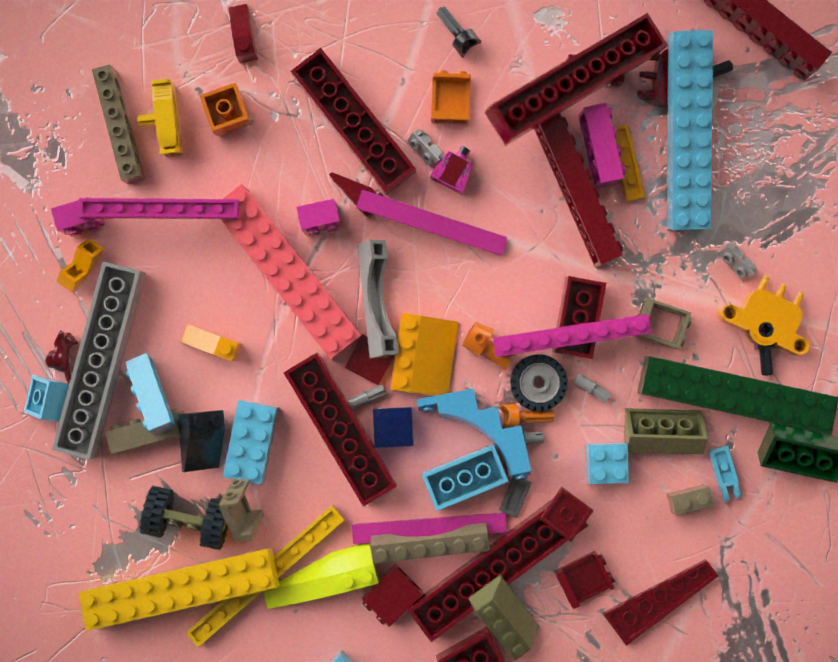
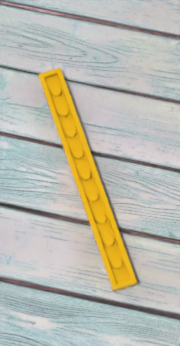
[186,505,345,648]

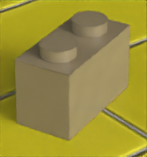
[667,484,714,515]

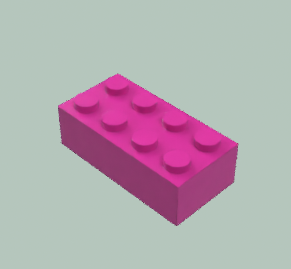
[578,102,626,189]

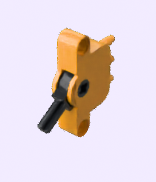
[717,275,810,376]

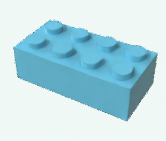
[223,400,279,485]
[421,444,509,511]

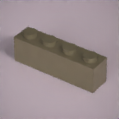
[105,408,184,454]

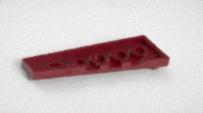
[602,559,718,646]

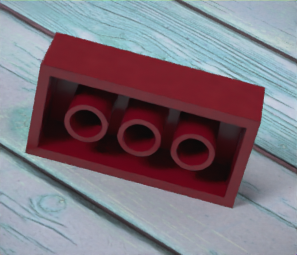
[552,276,607,359]

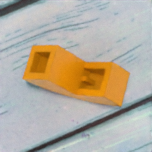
[56,238,104,292]

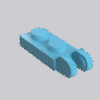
[708,445,741,502]

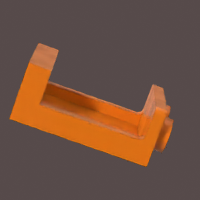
[431,70,471,124]

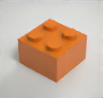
[199,82,252,136]

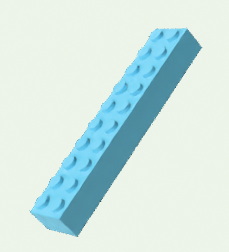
[667,30,713,230]

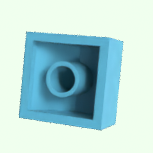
[24,375,69,422]

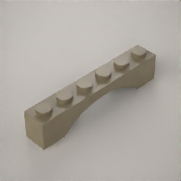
[370,522,489,564]

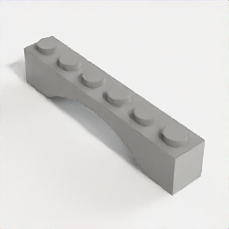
[357,240,399,358]

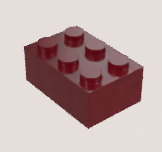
[436,626,506,662]

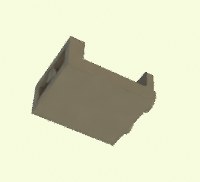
[219,479,264,542]

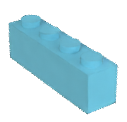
[125,353,176,435]

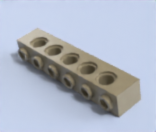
[92,64,145,184]

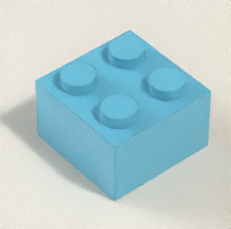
[585,442,629,484]

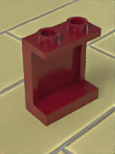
[554,551,615,609]
[362,563,422,627]

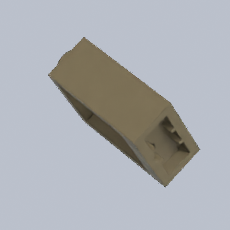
[636,298,692,349]

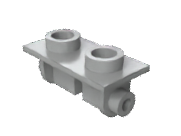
[407,129,444,168]
[718,242,757,281]

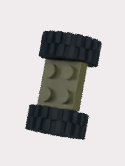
[139,486,228,550]

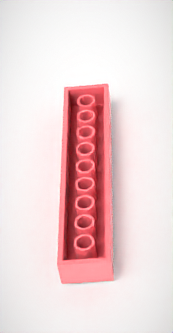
[221,184,361,359]

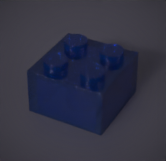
[373,406,414,448]

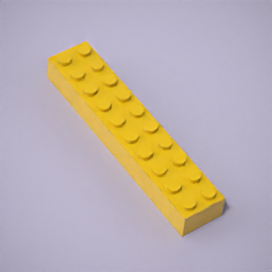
[78,547,280,631]

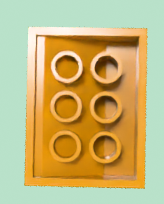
[391,313,459,396]

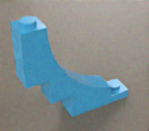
[417,389,531,480]

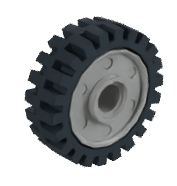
[510,354,568,411]

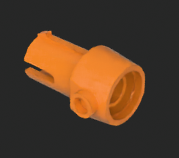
[462,322,516,369]

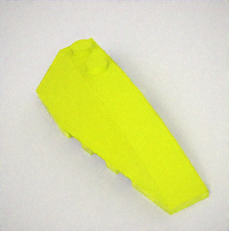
[263,543,379,609]

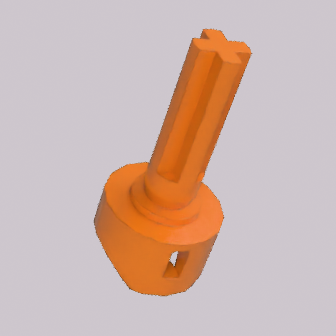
[499,404,555,429]

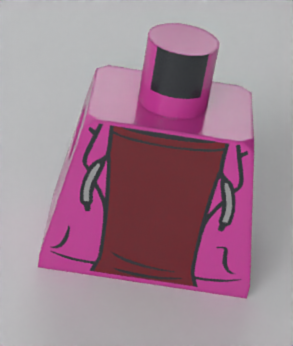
[430,146,473,195]

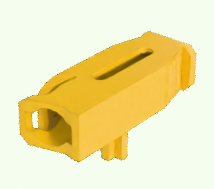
[137,79,184,156]

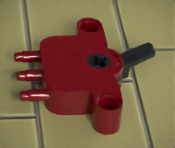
[637,49,733,108]

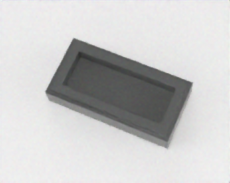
[499,478,532,518]

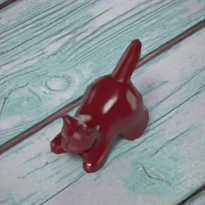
[45,330,78,384]

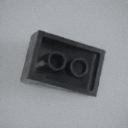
[178,410,225,472]

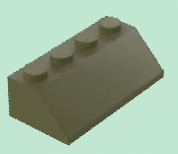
[624,408,708,454]
[468,575,540,661]

